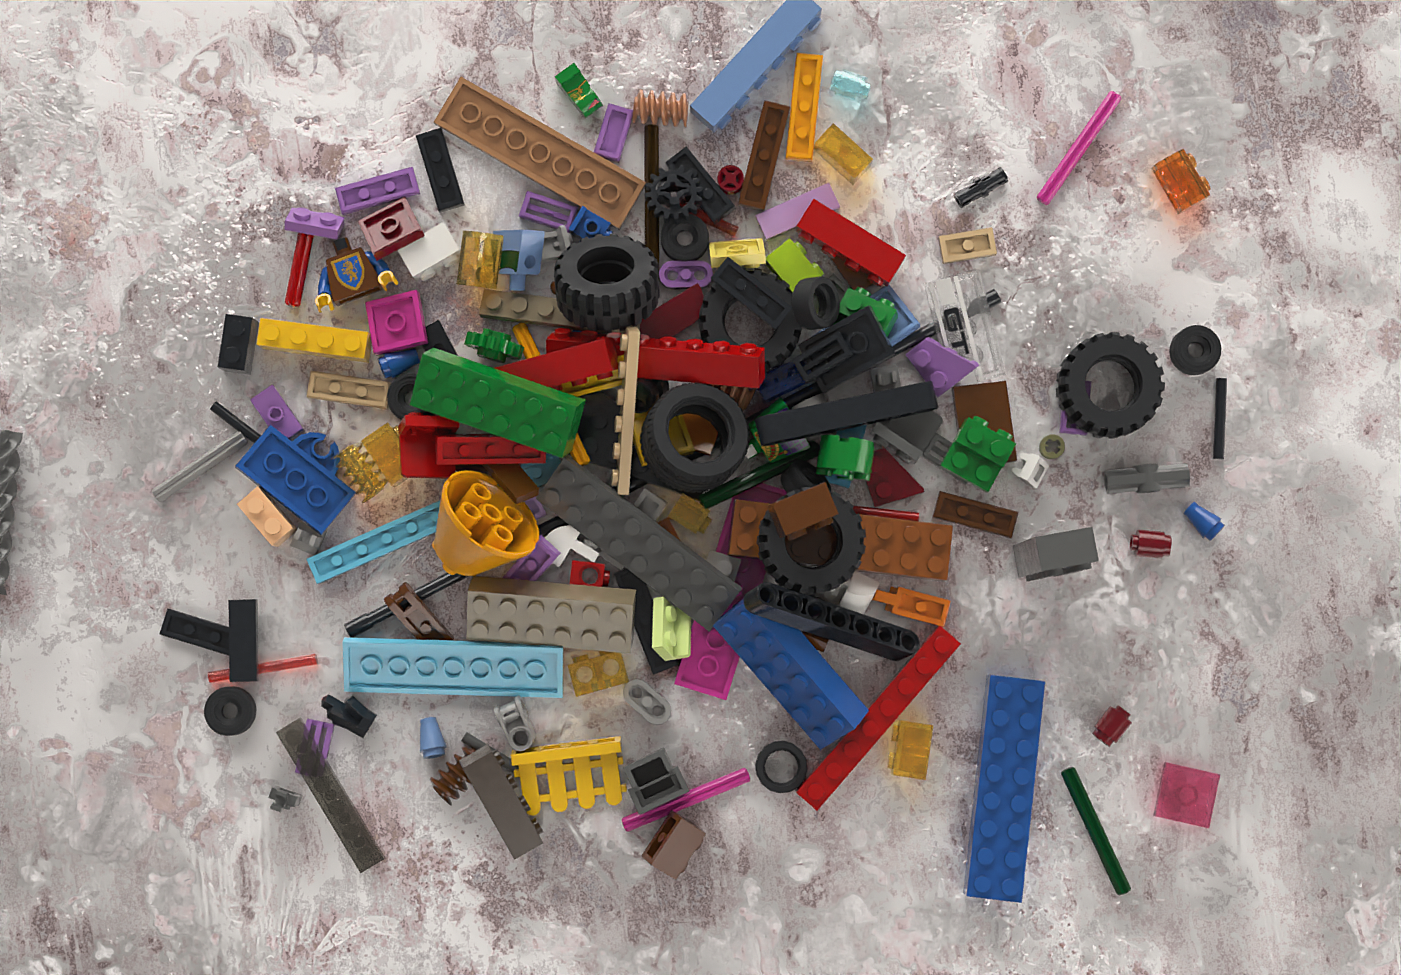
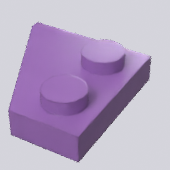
[905,337,980,397]

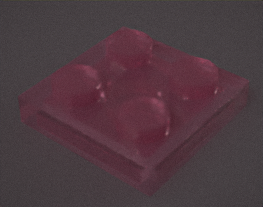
[1153,762,1220,828]

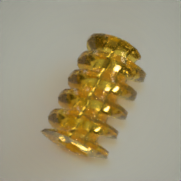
[331,442,388,503]

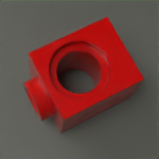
[570,560,610,587]

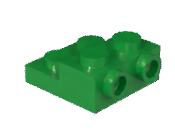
[833,287,898,337]
[939,416,1016,493]

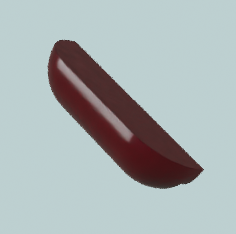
[639,283,704,339]

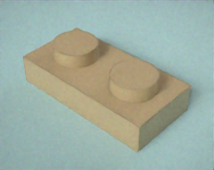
[938,227,997,264]

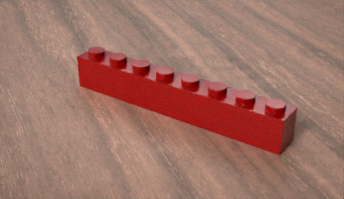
[546,328,765,388]
[795,626,961,811]

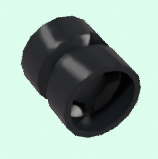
[635,378,669,414]

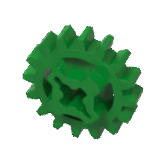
[464,328,524,363]

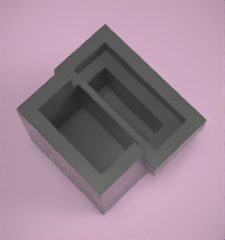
[623,747,689,815]

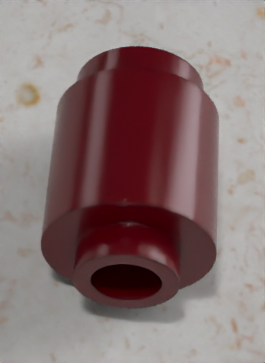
[1130,530,1172,559]
[1092,705,1132,747]

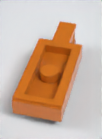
[872,586,951,627]

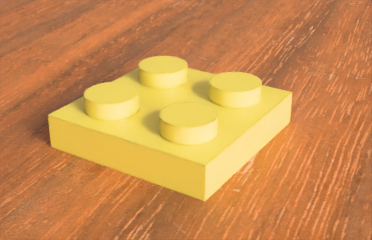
[709,238,766,269]

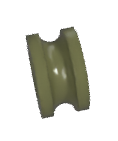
[1039,434,1065,459]

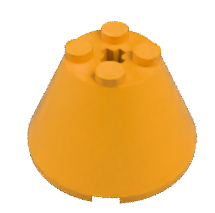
[432,470,539,576]

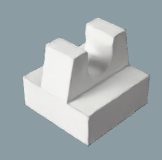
[1011,453,1049,489]

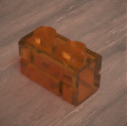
[1151,149,1211,215]

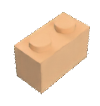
[237,486,297,547]

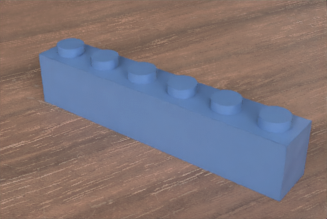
[690,0,822,133]

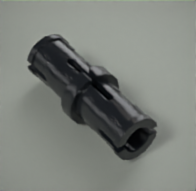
[953,167,1008,208]

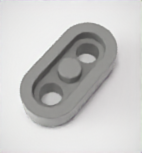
[623,679,671,725]

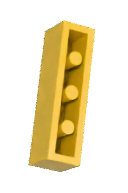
[256,318,372,363]

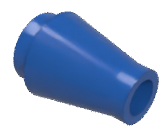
[378,348,420,379]
[1183,502,1225,541]

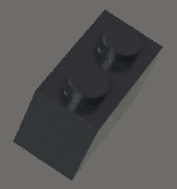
[217,314,259,375]

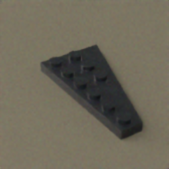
[567,391,704,501]

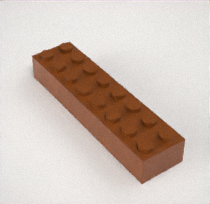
[727,499,953,581]

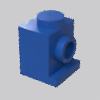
[569,206,613,240]

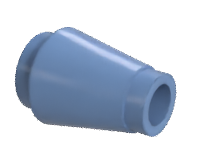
[420,717,447,759]

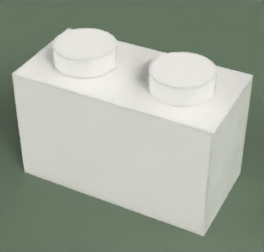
[398,222,462,281]

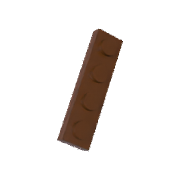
[738,100,790,212]

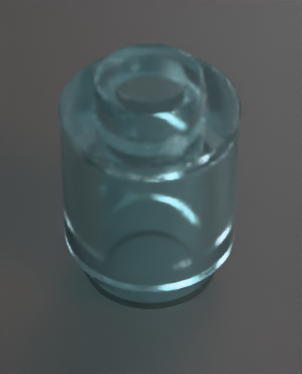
[830,69,871,103]

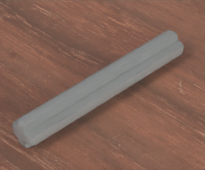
[152,431,248,502]

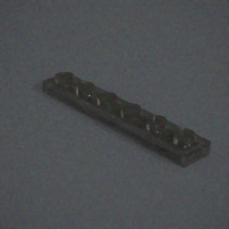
[276,717,385,873]

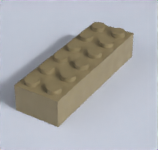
[466,576,636,654]

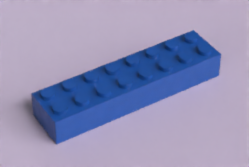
[963,675,1045,903]

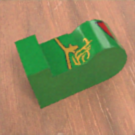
[554,63,603,119]

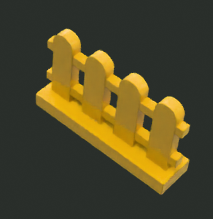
[511,736,627,816]

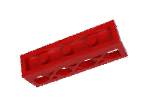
[432,433,546,465]

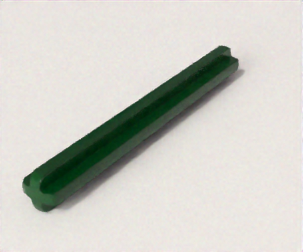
[699,441,819,509]
[1061,767,1131,896]

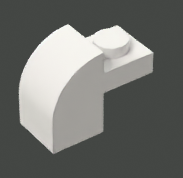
[545,526,600,568]
[813,571,879,614]

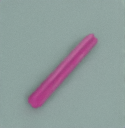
[1037,91,1121,205]
[622,768,750,832]

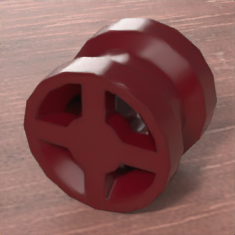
[717,165,744,196]

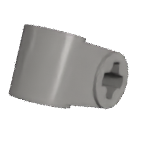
[493,695,536,751]

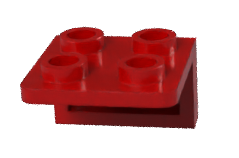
[398,412,460,479]

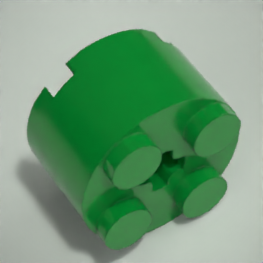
[816,435,875,481]

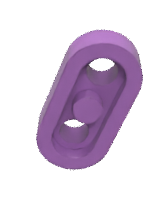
[659,261,713,289]

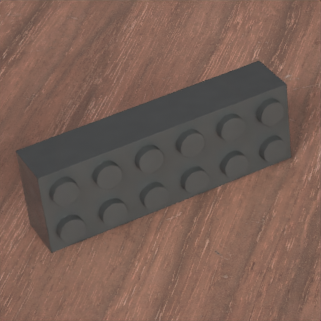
[1013,527,1099,582]

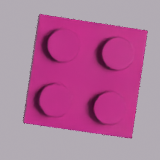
[365,290,428,355]

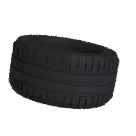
[640,383,750,493]

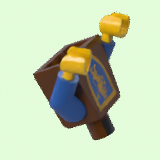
[315,237,398,313]

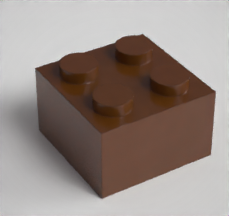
[767,482,839,541]

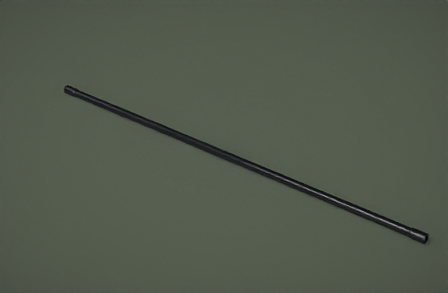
[344,289,1001,638]

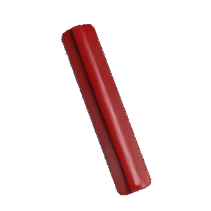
[285,232,314,307]

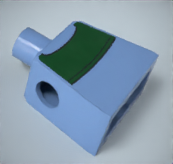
[493,230,545,291]

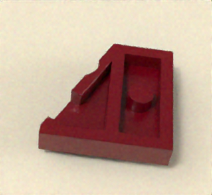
[866,448,925,508]

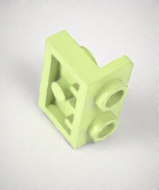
[652,596,691,661]

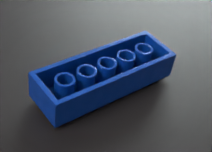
[713,598,869,750]

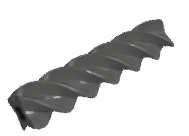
[0,430,23,595]

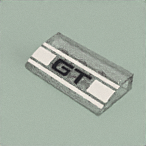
[923,269,1006,388]

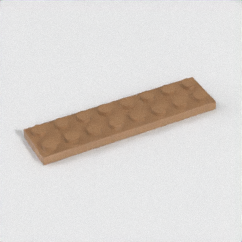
[434,77,646,230]

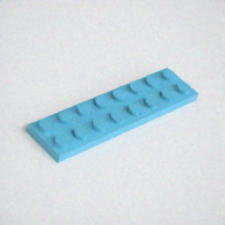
[342,637,563,698]

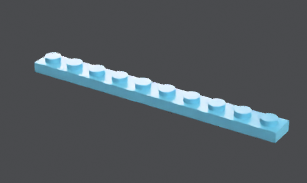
[306,453,561,584]

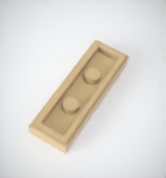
[307,371,392,410]

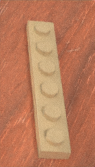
[611,327,640,495]

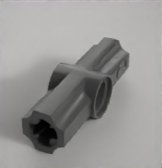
[1104,463,1190,494]

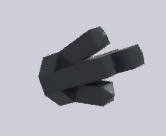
[321,694,377,738]

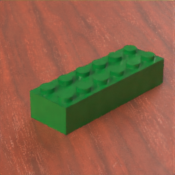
[410,348,586,458]

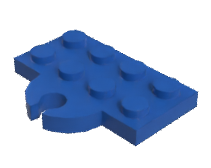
[235,424,356,535]

